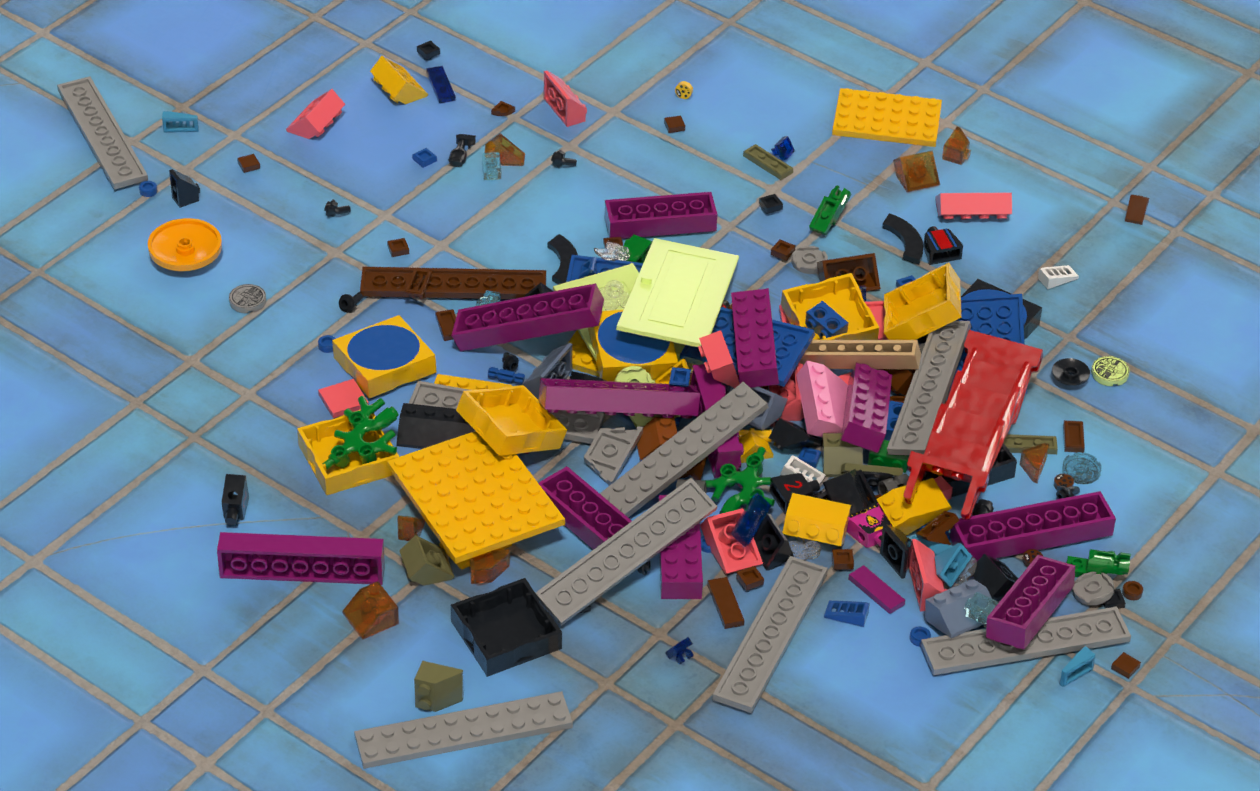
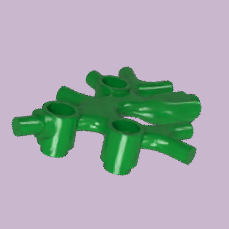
[323,396,399,470]
[703,447,775,523]

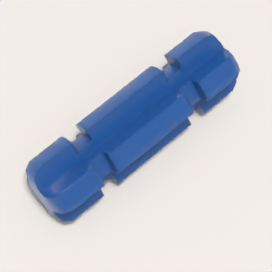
[488,367,525,385]

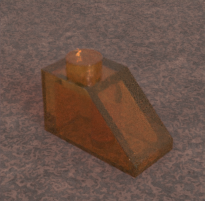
[942,127,971,165]
[484,133,525,166]
[469,549,510,584]

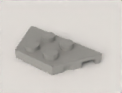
[584,426,643,486]

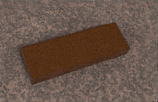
[707,577,745,629]

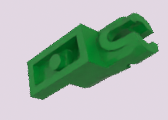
[809,185,851,235]
[1067,549,1131,578]

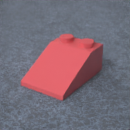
[698,330,740,388]
[700,508,763,574]

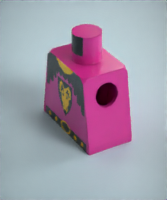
[846,503,891,548]

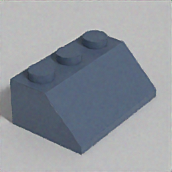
[522,343,572,399]
[726,379,788,430]
[925,579,996,638]

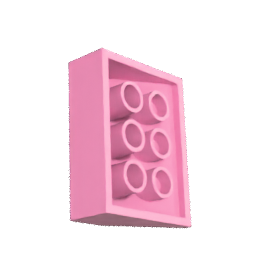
[796,361,848,437]

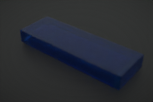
[426,66,456,103]
[730,492,772,547]

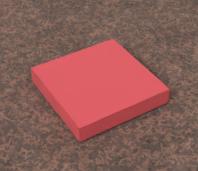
[318,379,369,418]

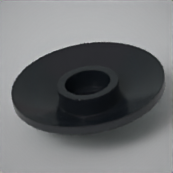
[1052,358,1090,385]
[862,471,894,486]

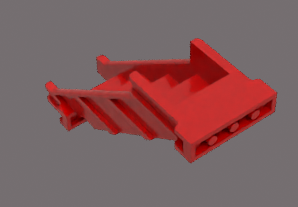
[904,330,1043,520]

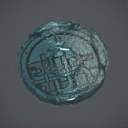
[1062,452,1101,484]

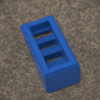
[824,600,870,627]

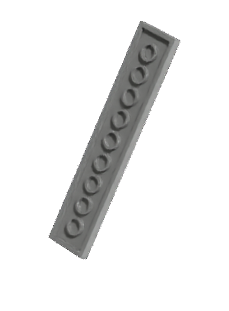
[57,76,148,190]
[887,321,971,455]
[409,381,604,444]
[600,382,769,517]
[535,478,718,626]
[712,556,828,713]
[921,607,1131,675]
[354,691,573,769]

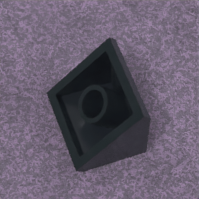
[822,469,870,515]
[753,514,794,571]

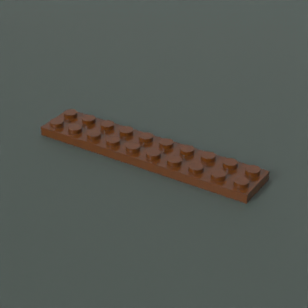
[360,267,546,299]

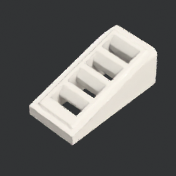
[1038,265,1079,289]
[780,455,826,485]

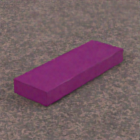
[848,565,905,614]

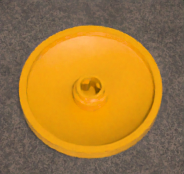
[148,218,222,271]

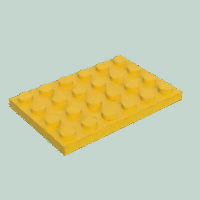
[832,88,942,147]

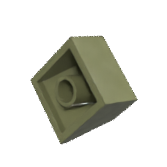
[821,433,863,477]
[399,535,454,586]
[414,661,464,712]

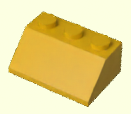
[370,56,428,104]
[782,493,851,546]

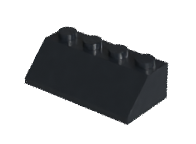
[396,403,475,449]

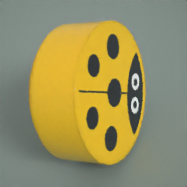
[675,81,693,99]

